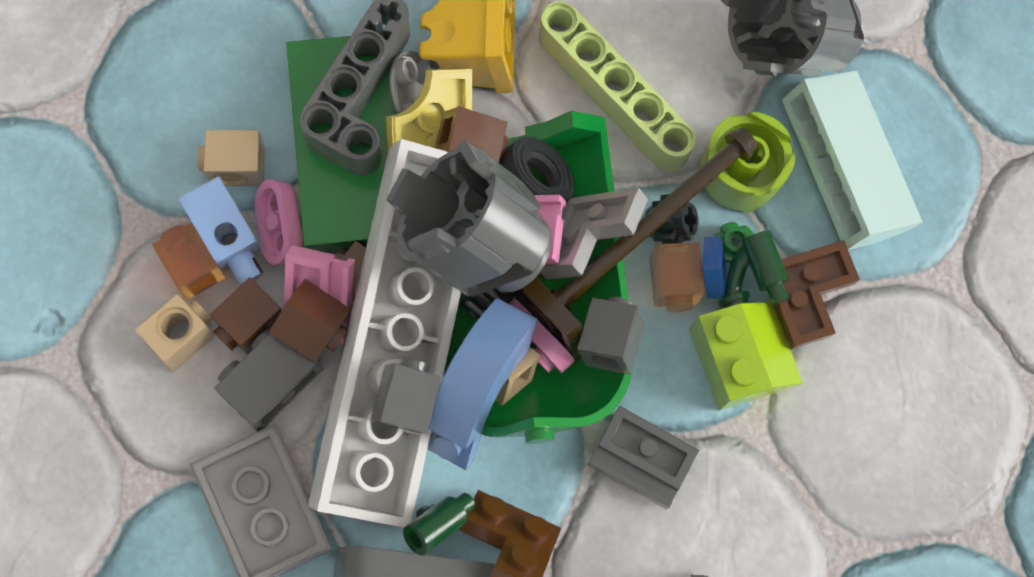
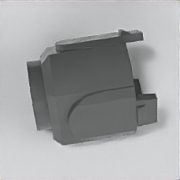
[721,0,864,77]
[386,139,551,297]

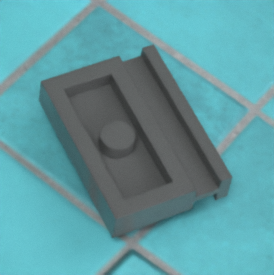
[587,406,699,510]

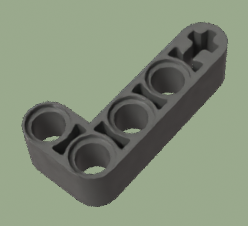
[300,0,410,175]
[333,546,495,577]

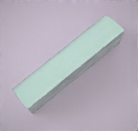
[782,71,923,250]

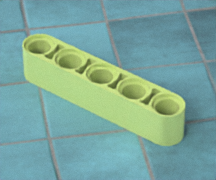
[539,1,696,172]

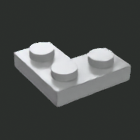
[540,187,648,279]

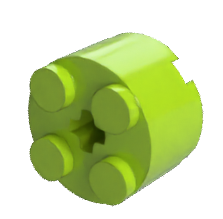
[699,112,795,213]

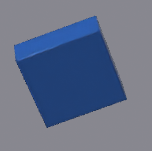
[702,236,726,299]

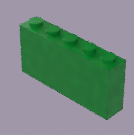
[286,36,397,256]

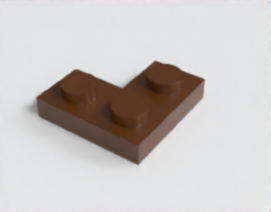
[774,240,860,350]
[459,490,561,577]

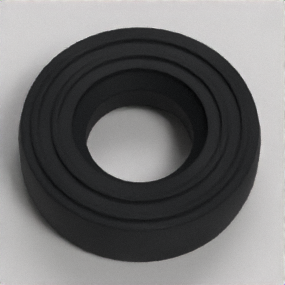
[500,136,574,202]

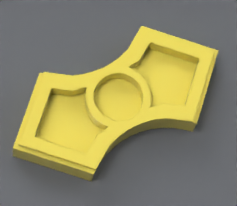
[386,69,472,155]

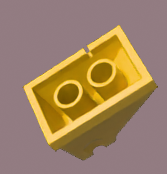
[419,0,516,93]

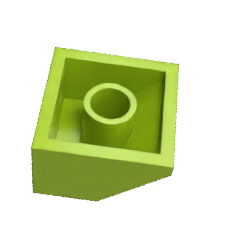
[689,302,803,411]

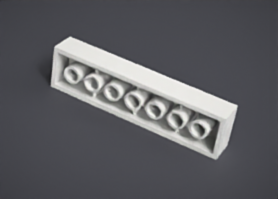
[308,139,461,528]

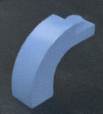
[427,298,538,470]

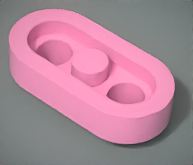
[255,180,304,266]
[510,298,575,373]

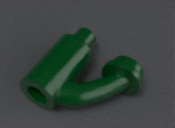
[718,231,789,309]
[403,493,475,556]

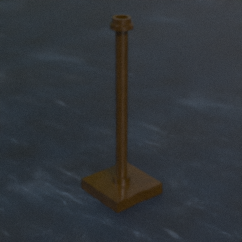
[513,127,758,364]

